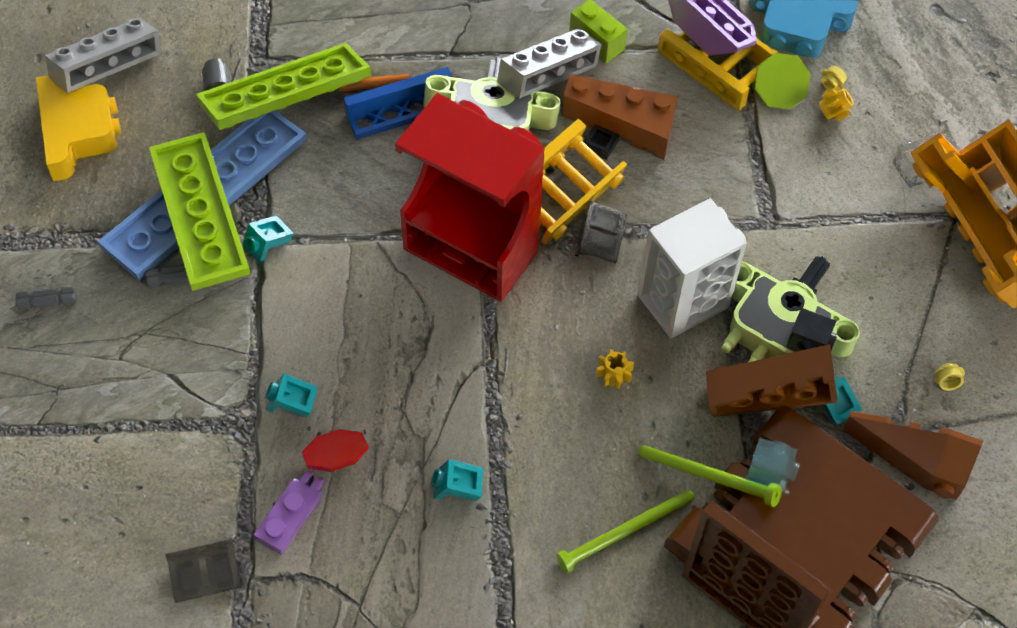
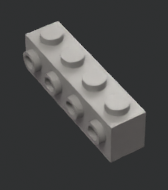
[45,18,161,93]
[497,28,602,99]

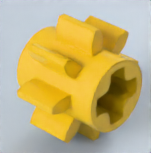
[819,86,854,122]
[596,349,634,389]

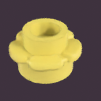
[821,65,847,91]
[934,363,965,391]

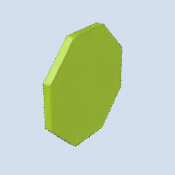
[754,52,811,110]

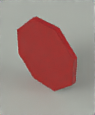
[302,429,369,472]

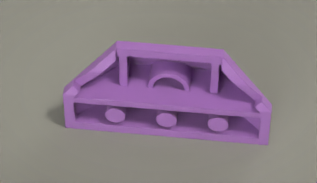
[668,0,757,56]

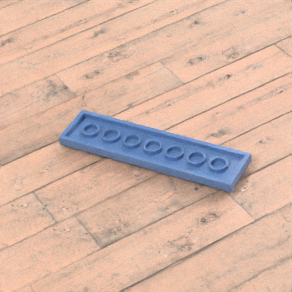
[97,110,307,281]

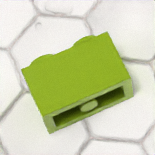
[569,0,628,64]

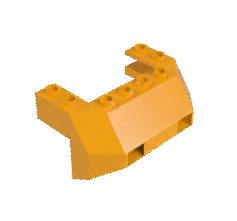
[910,119,1017,309]

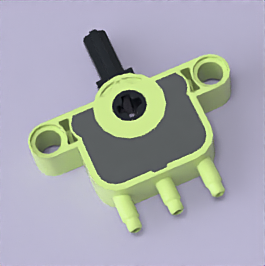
[423,57,561,130]
[721,255,860,362]

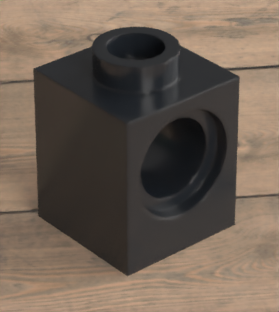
[786,308,838,351]

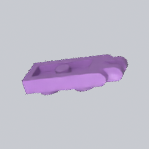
[253,471,324,555]

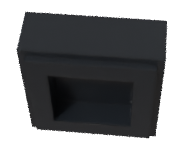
[584,124,620,160]

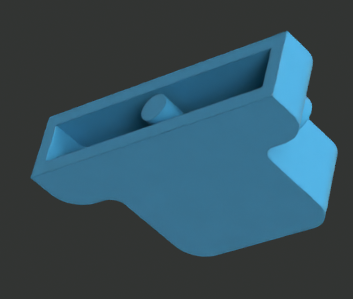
[749,0,859,58]

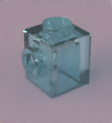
[746,438,800,491]

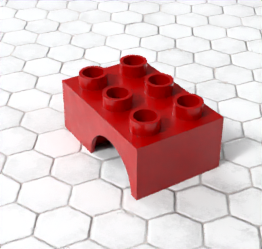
[395,93,545,302]

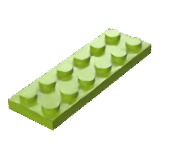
[196,43,371,130]
[149,132,251,291]

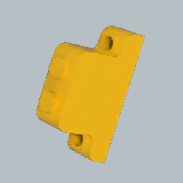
[36,75,121,182]

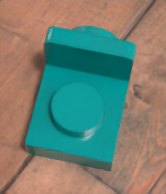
[243,215,294,262]
[265,374,318,418]
[822,376,862,425]
[431,459,483,501]

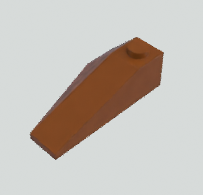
[843,411,983,500]

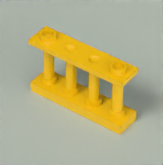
[657,28,778,111]
[540,119,627,245]

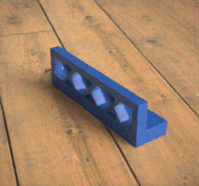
[344,67,452,140]

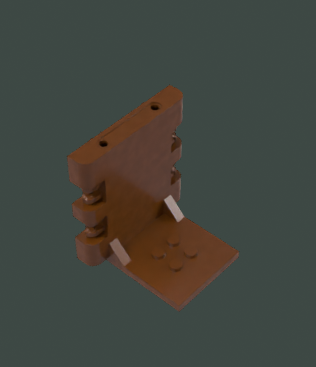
[664,406,939,628]

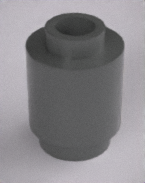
[202,59,231,91]

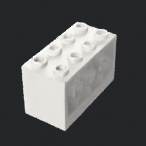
[638,198,747,339]

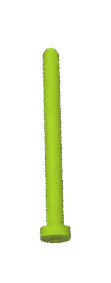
[638,445,782,507]
[556,490,694,574]

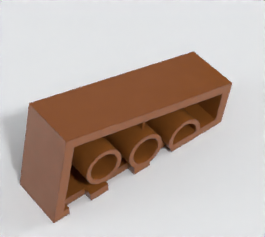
[562,74,678,160]
[706,344,838,417]

